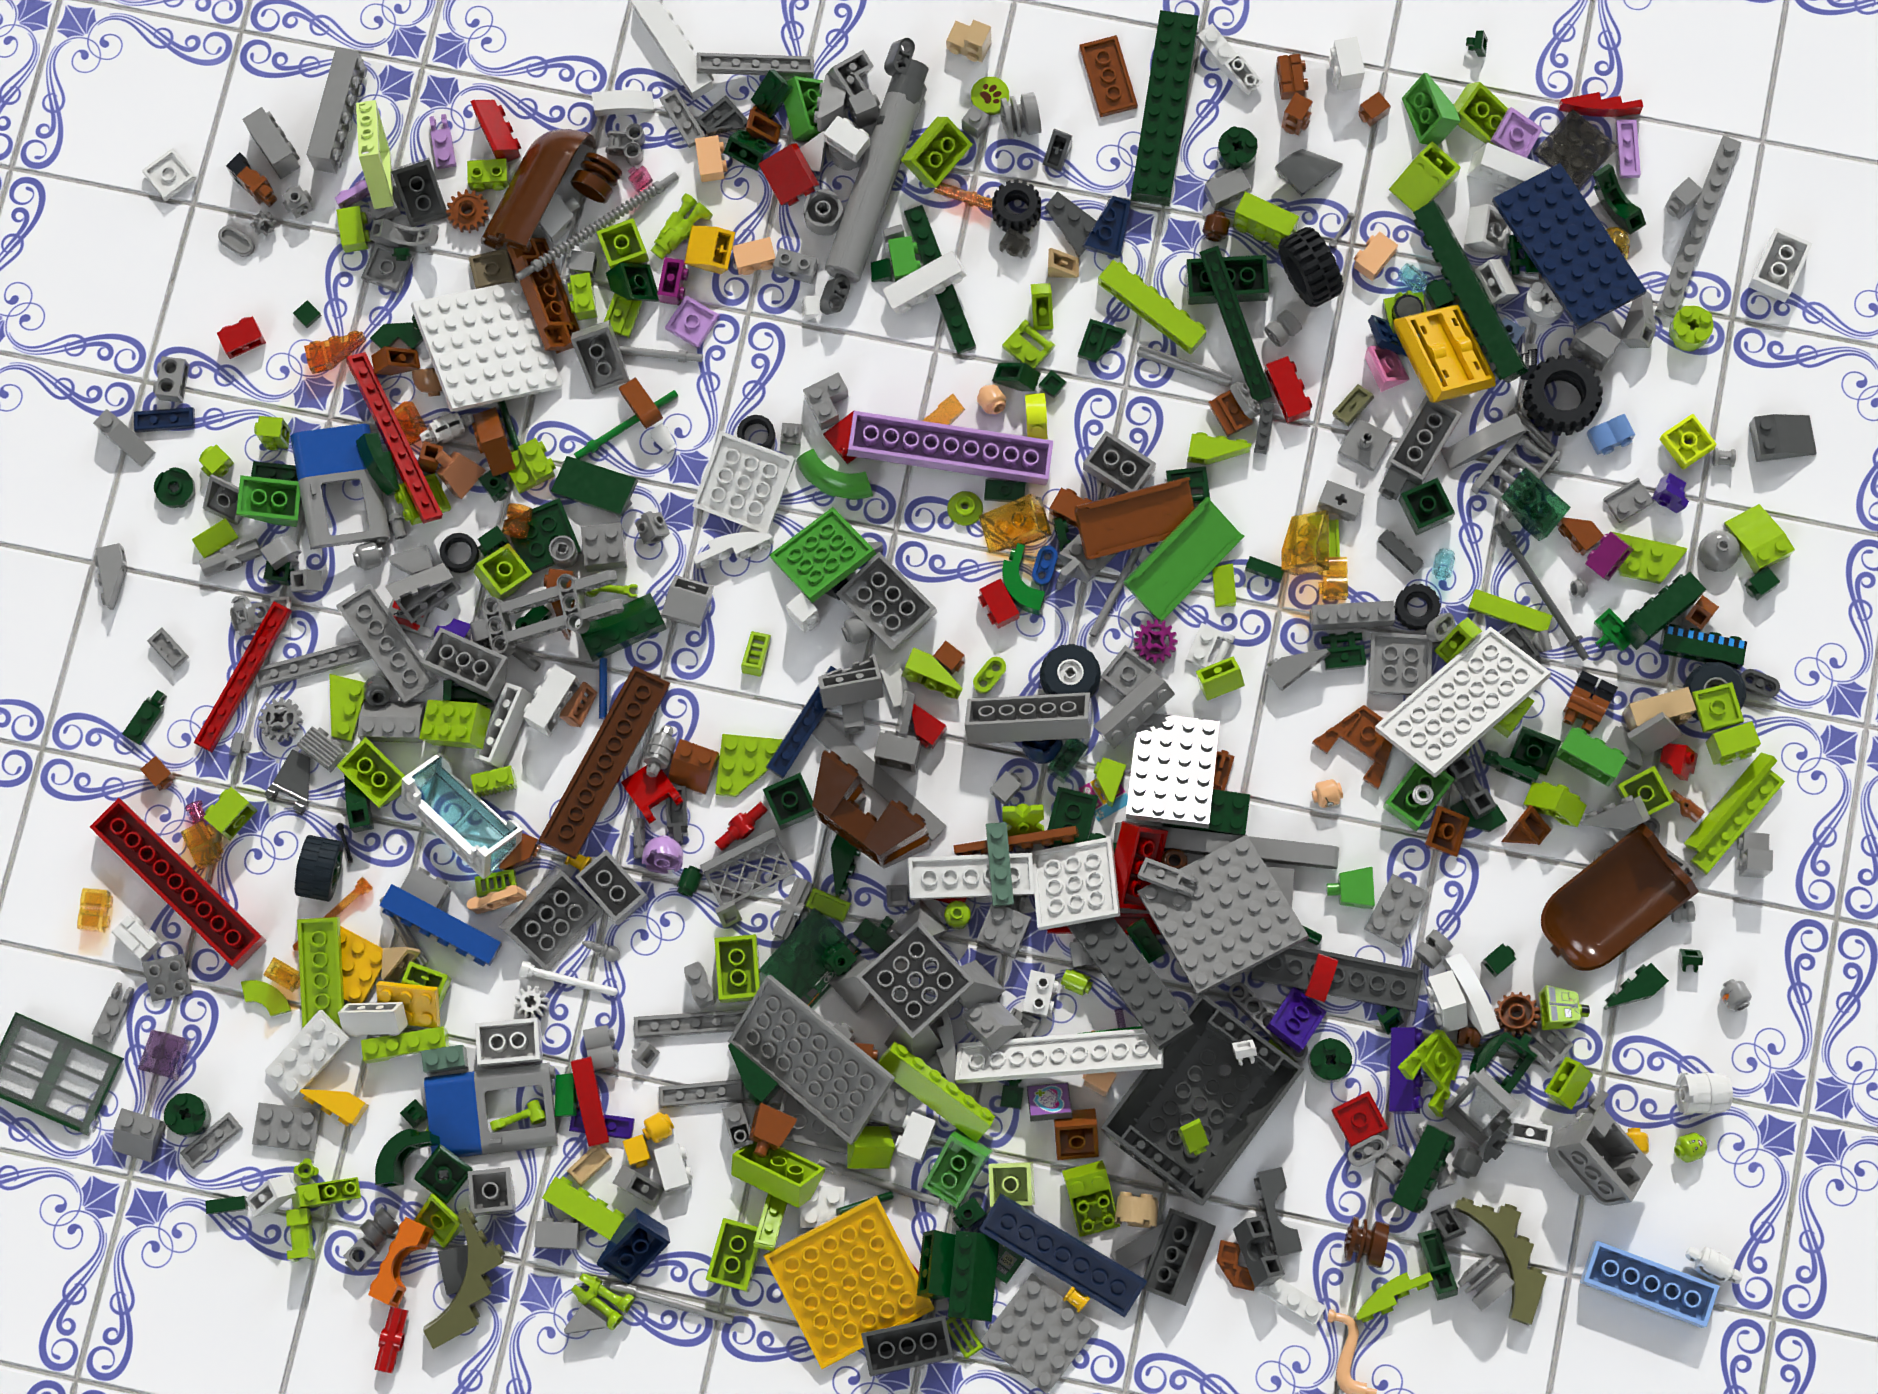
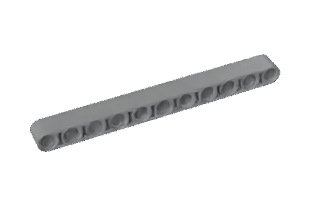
[1113,822,1339,869]

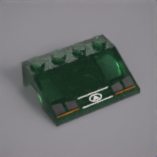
[759,908,862,1008]

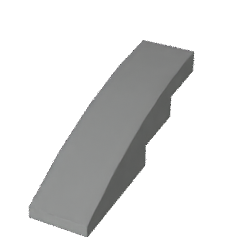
[1441,413,1525,470]
[936,1011,956,1084]

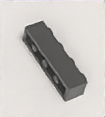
[1254,401,1275,454]
[1377,529,1424,575]

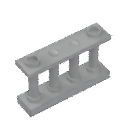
[1470,424,1561,518]

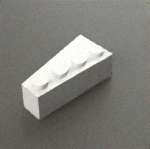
[1467,142,1550,188]

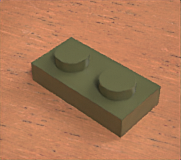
[1332,384,1374,427]

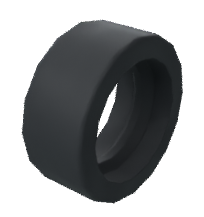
[737,415,776,449]
[439,533,480,573]

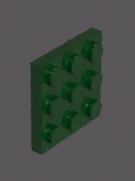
[504,498,583,573]

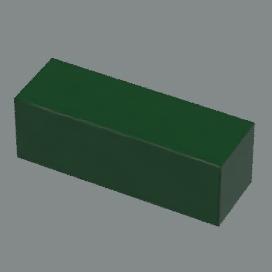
[1245,556,1285,583]
[205,1196,248,1215]

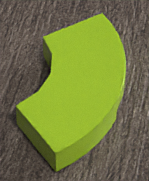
[241,980,292,1017]

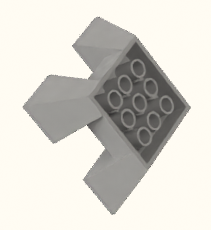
[828,899,1005,1063]

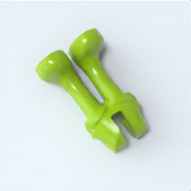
[571,1273,635,1330]

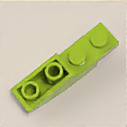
[1354,1272,1433,1323]

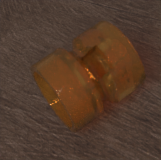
[502,503,533,539]

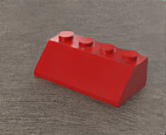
[1114,821,1168,911]

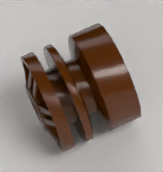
[570,152,622,204]
[1344,1216,1389,1268]

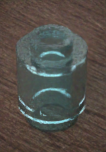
[1398,263,1428,292]
[1432,548,1456,580]

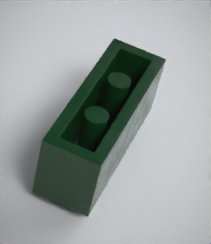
[917,1230,956,1300]

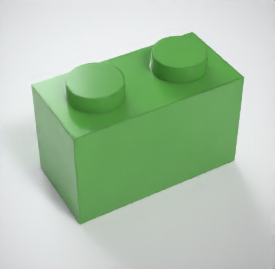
[888,236,921,282]

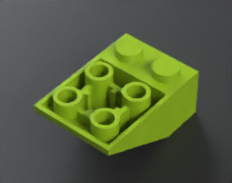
[1389,142,1461,212]
[1062,1160,1120,1237]

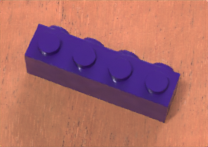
[1389,1027,1425,1114]

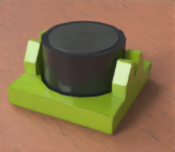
[1383,290,1427,334]

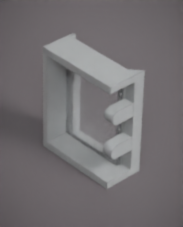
[1442,1067,1522,1148]

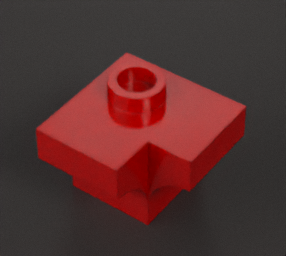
[1660,743,1698,781]

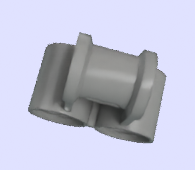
[605,123,645,166]

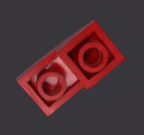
[1305,953,1338,1002]

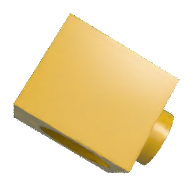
[623,1134,652,1169]

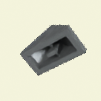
[1042,128,1073,171]
[1430,1204,1466,1243]

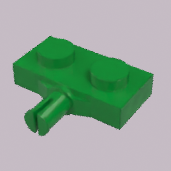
[1594,608,1631,652]

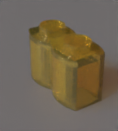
[1317,557,1348,600]
[181,821,224,870]
[77,888,113,933]

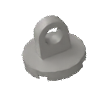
[230,595,269,636]

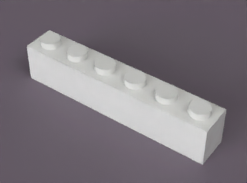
[631,0,714,100]

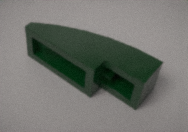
[356,433,399,496]
[1417,1228,1458,1301]

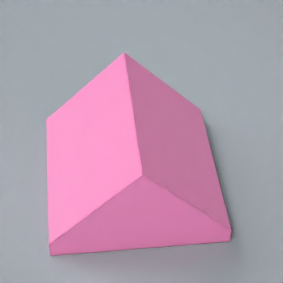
[1365,346,1410,392]

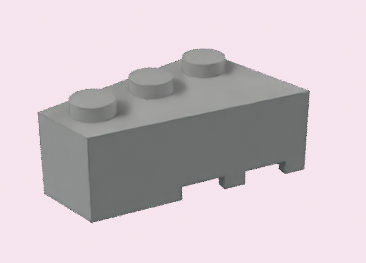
[818,654,884,708]

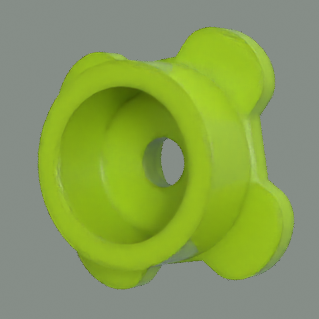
[293,1158,319,1183]

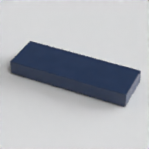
[134,407,195,433]

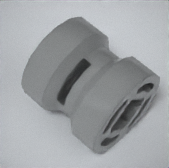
[1671,901,1696,923]

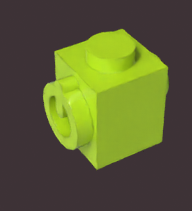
[199,444,234,477]

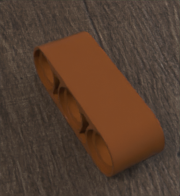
[618,377,663,429]

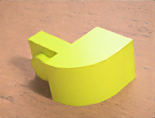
[1025,393,1048,439]

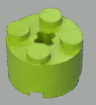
[1669,306,1714,351]

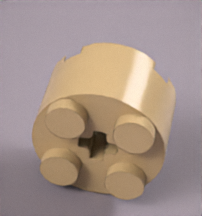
[1114,1192,1159,1228]

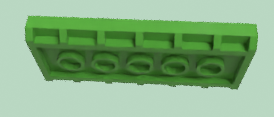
[1123,497,1245,621]

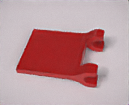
[621,765,683,824]

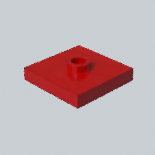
[1331,1091,1389,1148]

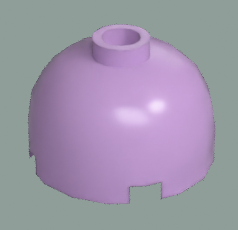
[642,835,683,874]

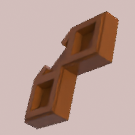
[1216,1240,1255,1291]

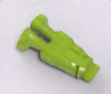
[650,193,713,260]

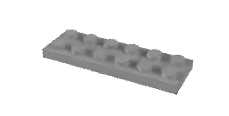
[336,584,439,705]

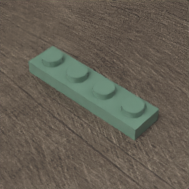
[985,822,1014,907]

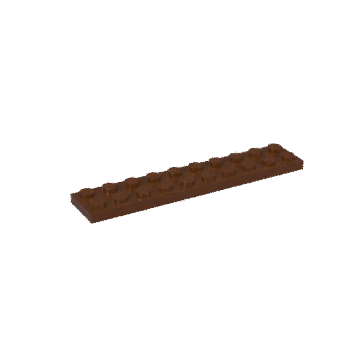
[539,666,671,860]

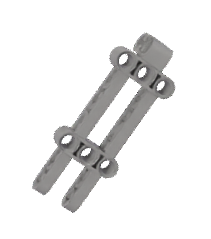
[469,570,624,656]

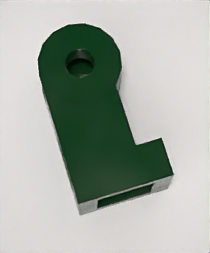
[515,605,552,629]

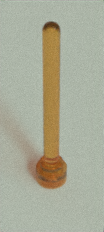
[293,876,374,951]

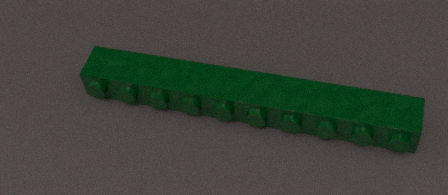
[1413,200,1528,383]

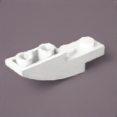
[1196,23,1263,95]
[692,532,774,569]

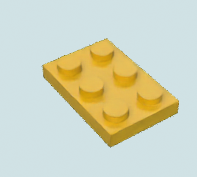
[376,981,440,1028]

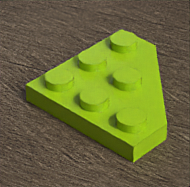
[715,734,783,797]

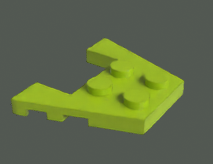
[1398,1029,1462,1118]

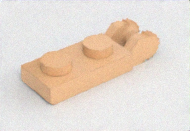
[466,885,527,914]

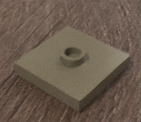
[468,248,515,289]

